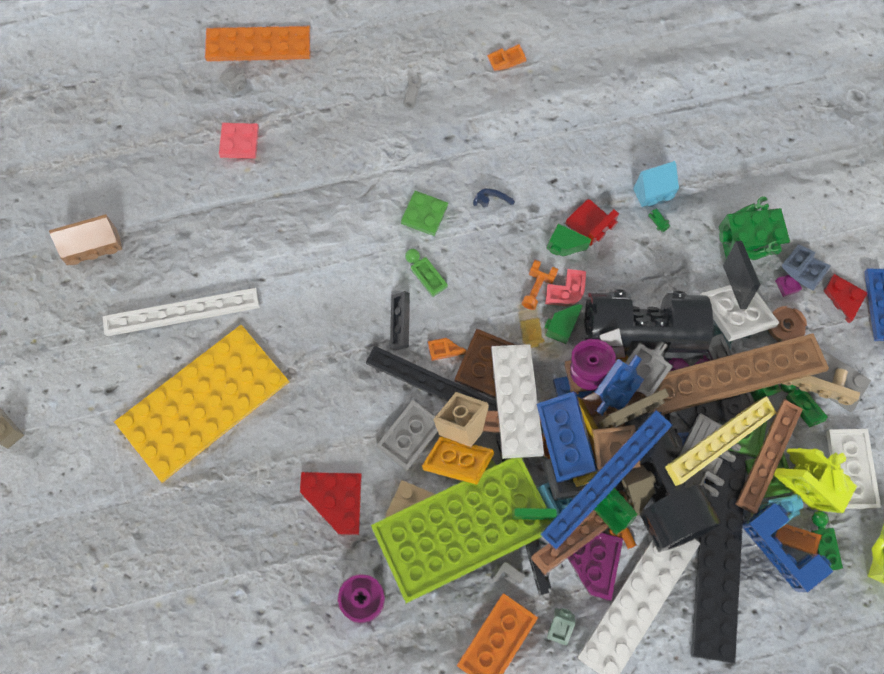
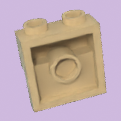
[385,480,435,518]

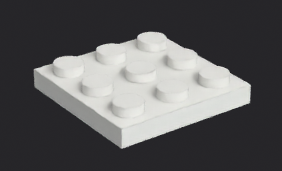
[701,285,779,341]

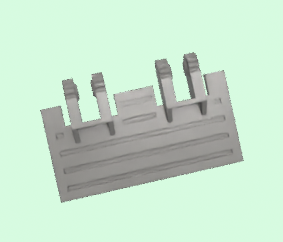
[677,413,741,497]

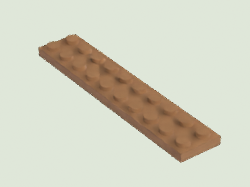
[628,333,829,415]

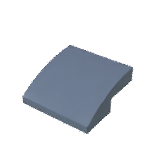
[782,245,831,291]

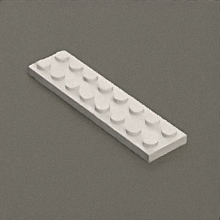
[577,540,700,674]

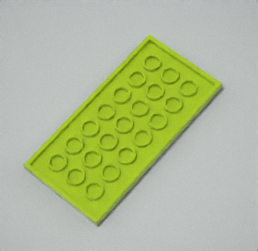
[371,458,553,604]

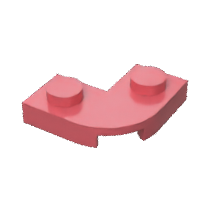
[545,269,586,306]

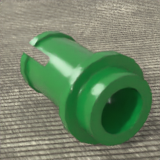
[648,209,670,232]

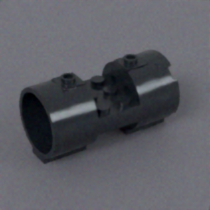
[584,289,713,359]
[625,411,722,552]

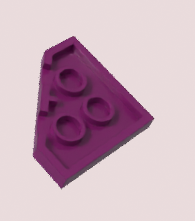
[567,533,623,601]

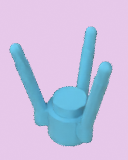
[758,494,803,529]

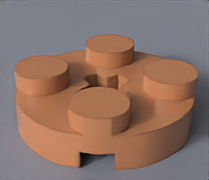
[768,306,807,343]

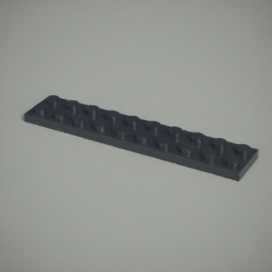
[691,455,746,663]

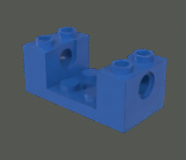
[743,503,834,593]

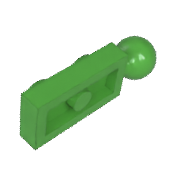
[405,249,448,298]

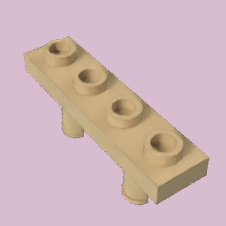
[782,368,860,405]

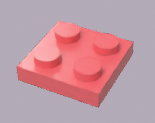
[219,123,259,159]

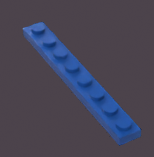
[541,411,672,549]

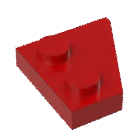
[823,274,868,323]

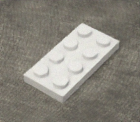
[826,429,881,509]

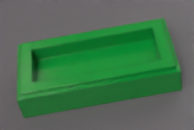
[512,508,557,520]

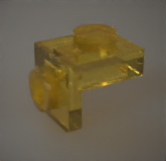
[519,317,545,348]

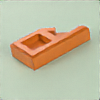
[428,338,466,361]

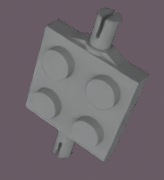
[625,342,673,397]

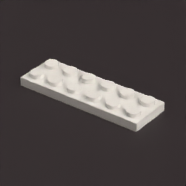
[491,344,544,459]

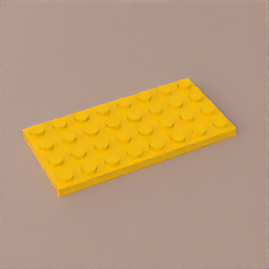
[114,325,289,483]

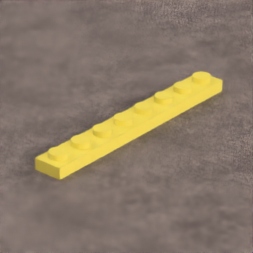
[665,396,777,486]

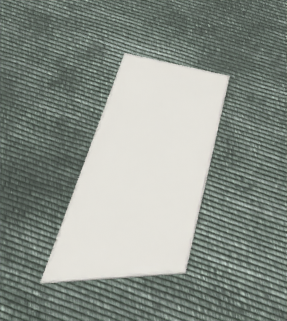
[600,329,625,358]

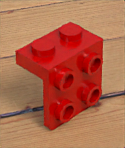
[565,199,619,246]

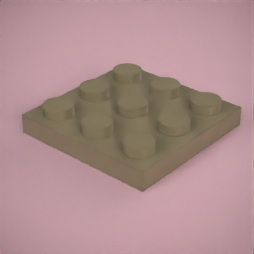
[597,389,669,429]

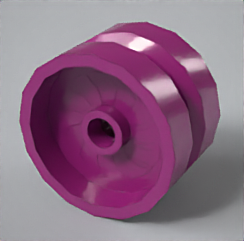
[570,339,616,391]
[337,574,385,623]

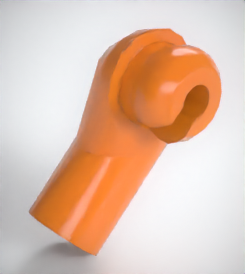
[609,528,637,549]

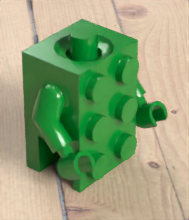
[718,196,790,261]

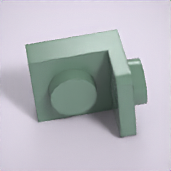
[547,608,575,646]

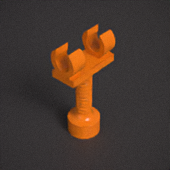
[521,259,559,310]

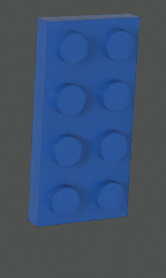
[537,391,598,483]

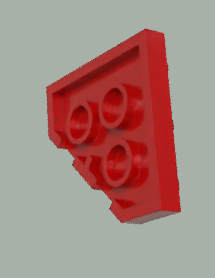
[300,472,362,535]

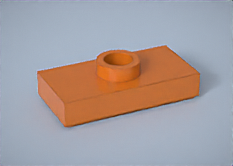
[775,524,821,555]

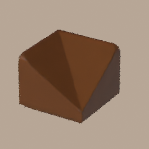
[582,392,610,418]

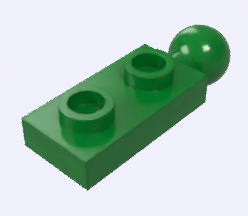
[780,383,828,428]
[811,511,843,570]

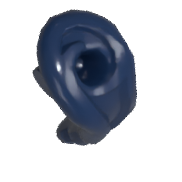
[473,188,515,208]

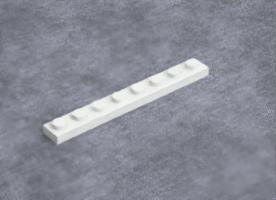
[103,288,260,336]

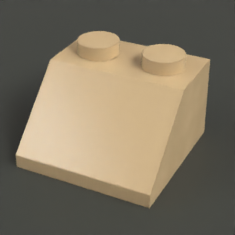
[433,392,489,447]

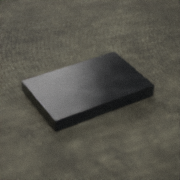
[723,241,761,309]

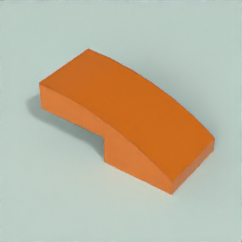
[487,44,527,71]

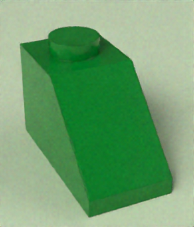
[546,224,592,257]
[544,304,583,344]

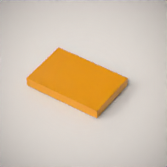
[422,436,494,485]

